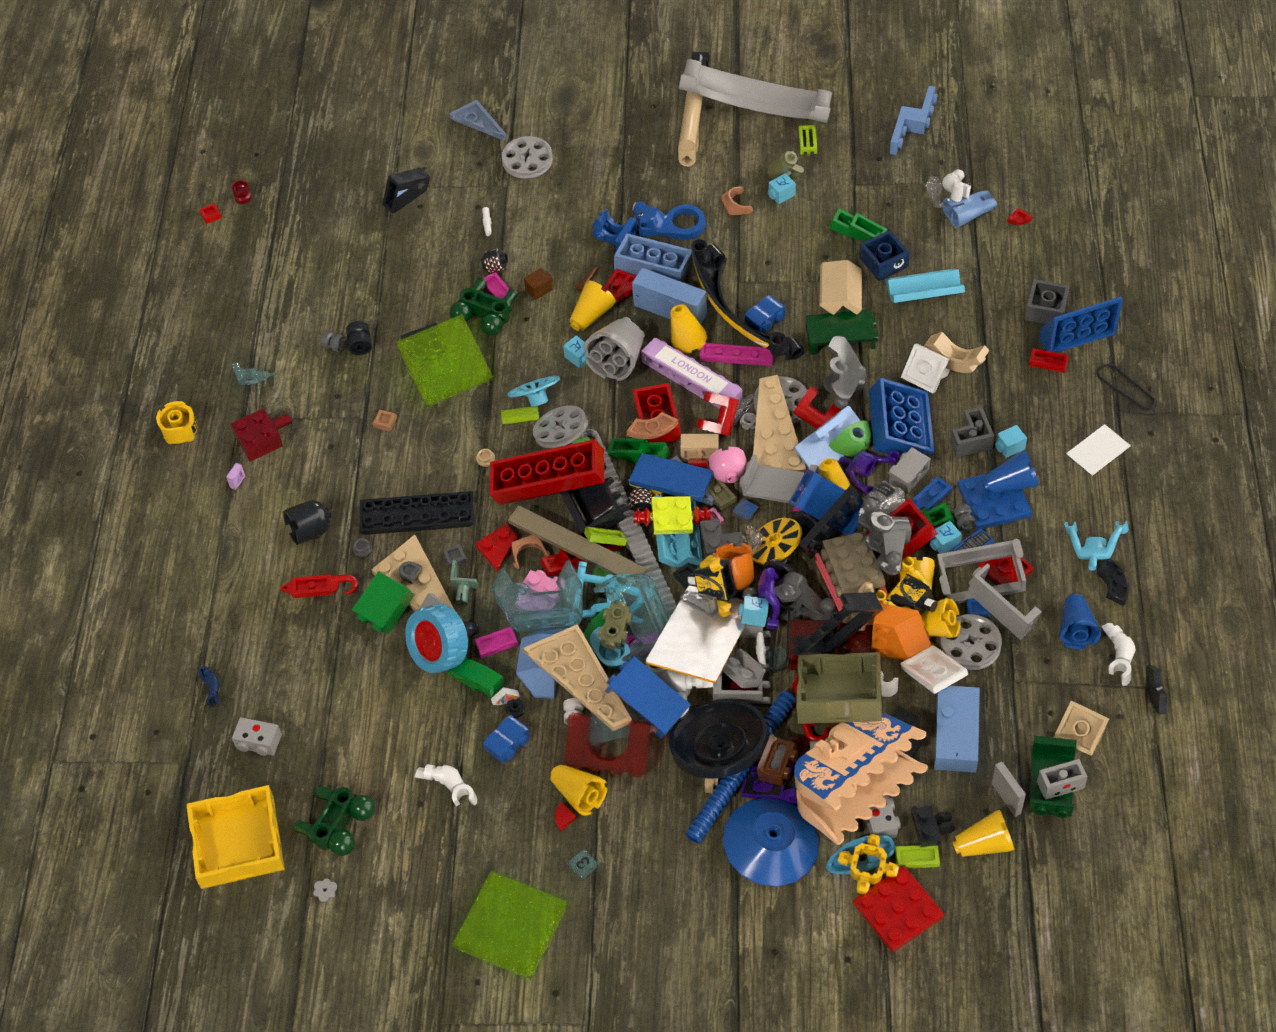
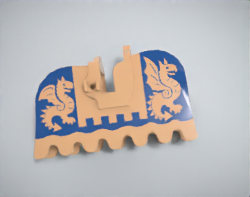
[794,713,928,845]

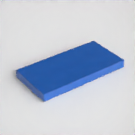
[629,453,714,502]

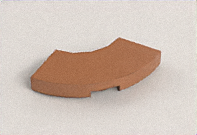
[627,412,678,439]

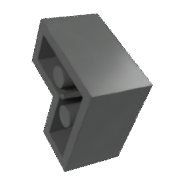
[950,407,994,457]
[700,519,744,558]

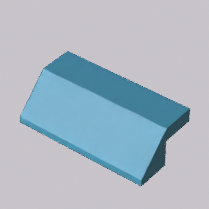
[885,268,965,303]
[654,494,703,567]

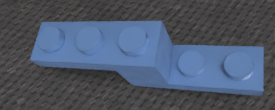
[890,86,938,155]

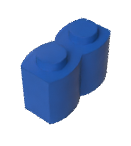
[745,295,786,333]
[483,715,530,764]

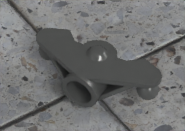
[823,336,866,409]
[858,498,911,575]
[743,572,837,623]

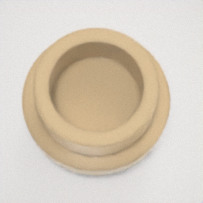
[476,449,495,467]

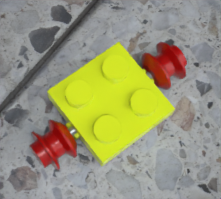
[633,496,711,534]

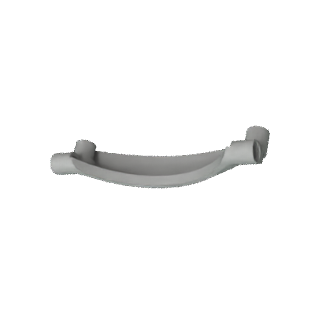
[679,59,832,123]

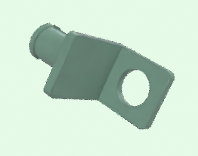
[450,560,479,605]

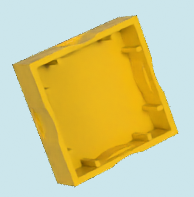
[187,785,285,889]

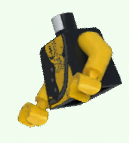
[688,555,737,617]
[876,557,937,615]

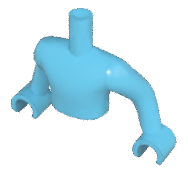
[1064,521,1129,570]

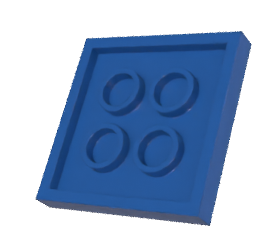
[957,474,1032,531]

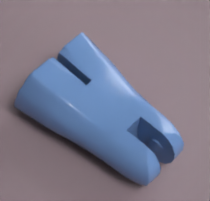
[942,191,997,228]

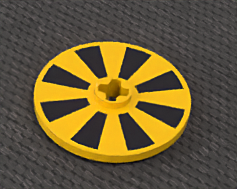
[749,518,802,565]

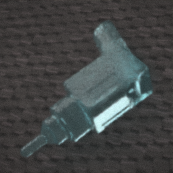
[232,363,276,386]

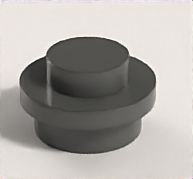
[353,538,372,557]

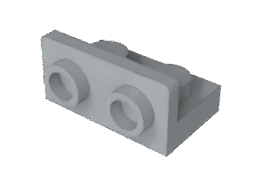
[722,649,766,688]

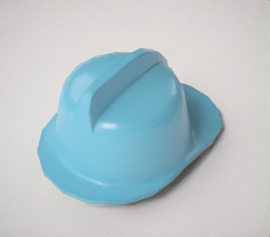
[590,627,630,668]

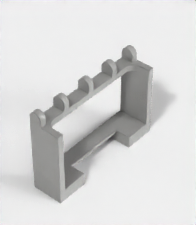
[713,624,771,704]

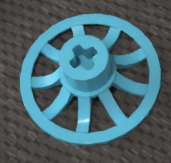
[507,376,560,407]

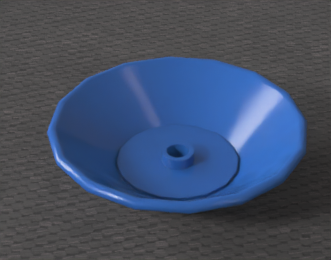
[723,798,819,887]

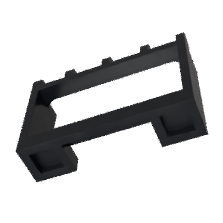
[560,463,628,539]
[791,592,883,655]

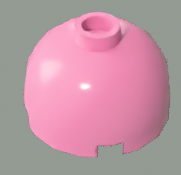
[709,447,747,483]

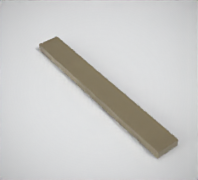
[508,505,648,587]

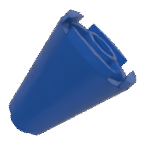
[982,450,1039,493]
[1059,594,1101,649]

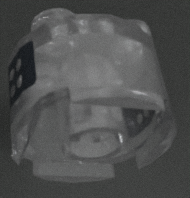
[863,481,905,515]

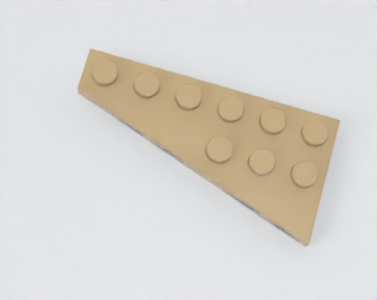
[753,375,806,473]
[372,535,455,611]
[523,624,632,731]

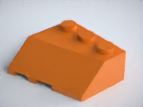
[871,603,934,661]

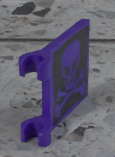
[741,761,797,803]

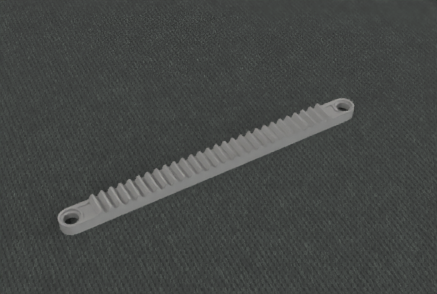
[580,429,677,629]

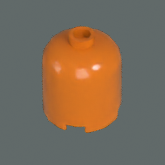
[713,543,754,593]

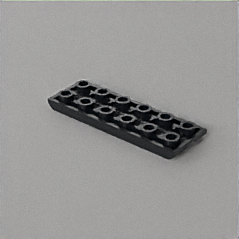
[359,491,474,535]

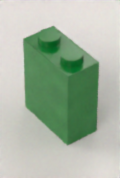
[352,571,415,634]

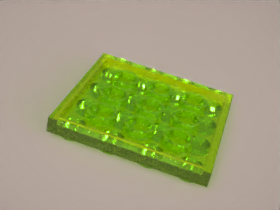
[396,314,493,407]
[452,871,568,980]

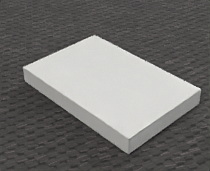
[900,645,968,694]

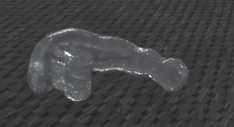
[926,177,944,208]
[743,525,763,556]

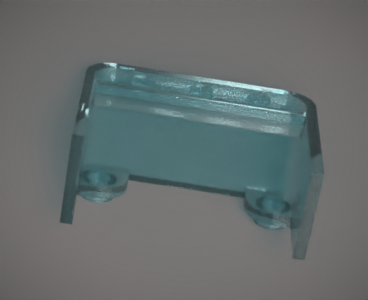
[491,561,583,633]
[593,573,670,662]

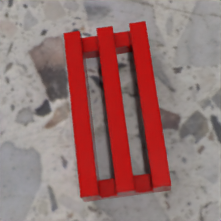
[1029,348,1069,373]

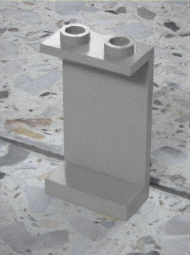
[739,455,819,503]
[967,563,1042,640]

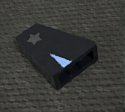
[382,168,430,213]

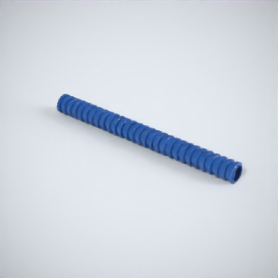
[685,691,796,844]

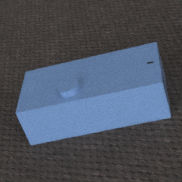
[614,234,693,283]
[632,268,707,324]
[934,686,980,773]

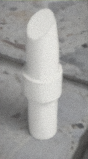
[482,207,491,237]
[756,632,766,668]

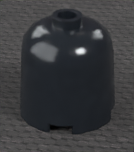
[282,500,331,545]

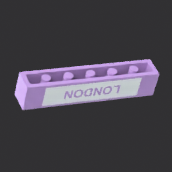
[641,338,742,409]

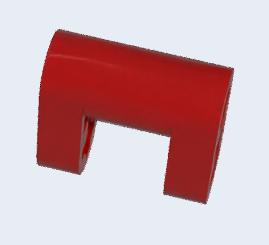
[793,386,841,429]
[696,391,739,436]

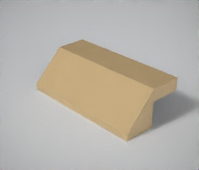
[819,260,862,315]

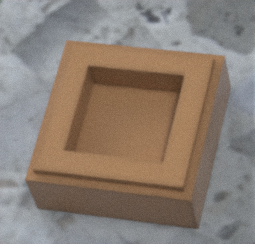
[372,409,397,432]

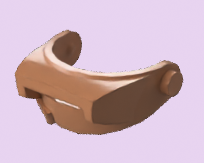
[721,186,753,215]
[512,535,550,569]

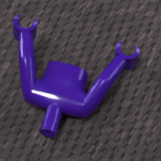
[839,451,900,499]
[758,568,780,629]

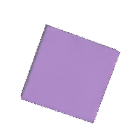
[226,463,245,490]

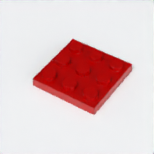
[852,866,945,953]

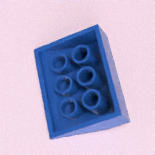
[1039,297,1123,353]
[869,378,934,455]

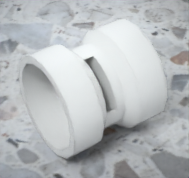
[563,698,584,726]

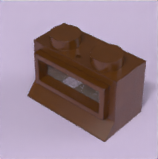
[757,734,798,786]

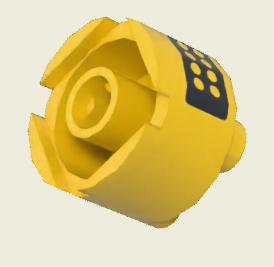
[156,401,198,444]

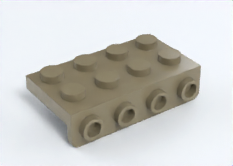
[820,532,885,603]

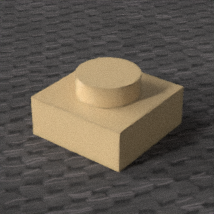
[705,778,719,793]

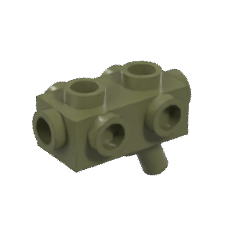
[598,601,633,650]

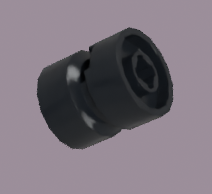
[346,321,372,355]

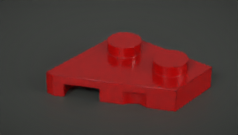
[602,268,636,303]
[475,524,518,572]

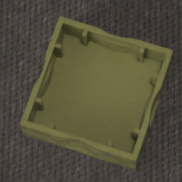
[797,652,882,724]

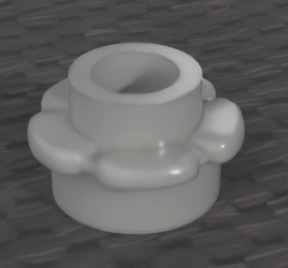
[740,413,756,430]

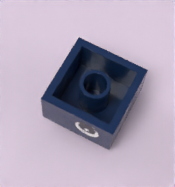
[859,230,910,281]

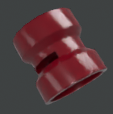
[231,180,252,204]

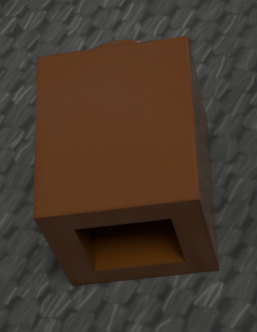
[524,268,553,300]

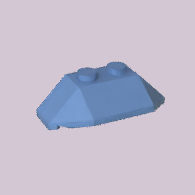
[516,627,564,699]

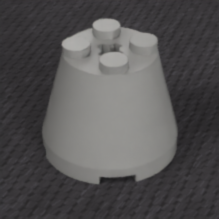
[583,317,645,381]

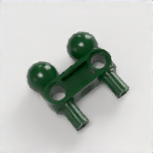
[449,277,518,336]
[294,785,375,856]

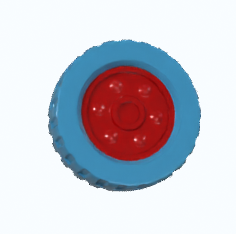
[405,604,480,673]

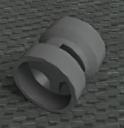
[321,330,346,353]
[952,504,977,531]

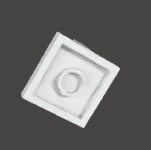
[901,344,950,393]

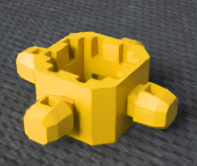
[838,834,899,894]

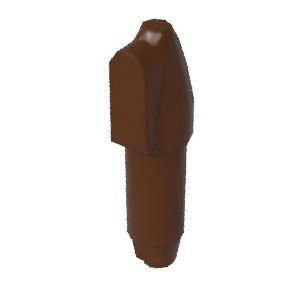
[575,266,598,291]

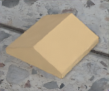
[1053,701,1109,756]

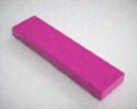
[700,343,774,366]

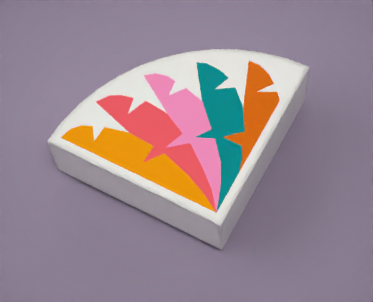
[491,687,520,705]

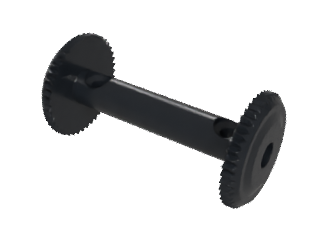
[764,511,817,581]

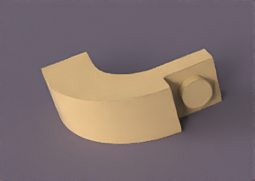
[923,332,989,373]

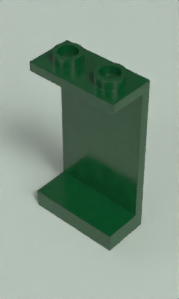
[805,310,879,355]
[1029,735,1077,818]

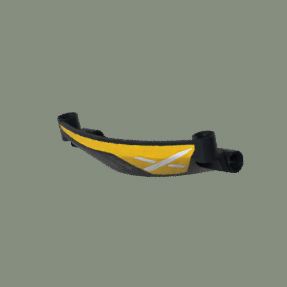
[691,239,805,360]

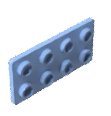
[794,406,864,469]

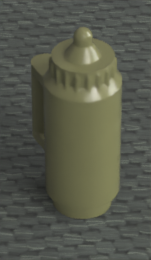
[767,151,804,180]

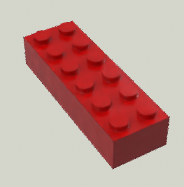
[490,439,604,505]

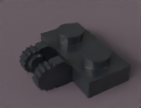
[911,806,955,848]

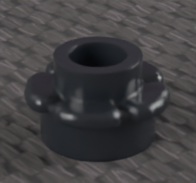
[505,699,525,718]

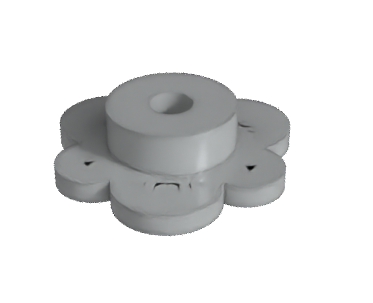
[313,878,337,902]

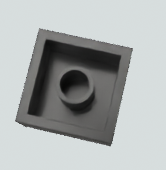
[1025,279,1070,324]

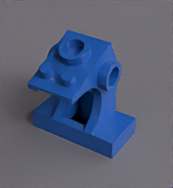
[592,209,638,251]

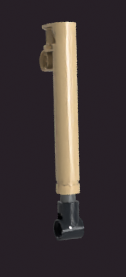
[678,51,709,167]

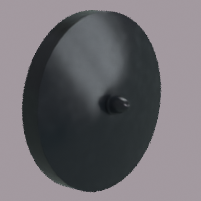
[669,699,769,779]

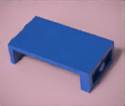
[788,469,864,535]
[605,656,691,739]

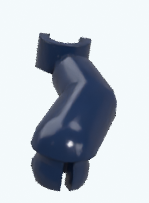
[198,666,220,708]

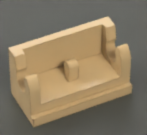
[681,434,719,462]

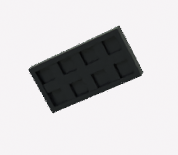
[799,485,862,559]

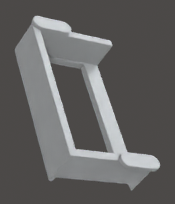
[937,539,1026,604]

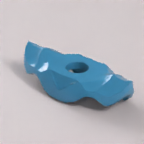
[826,835,895,874]

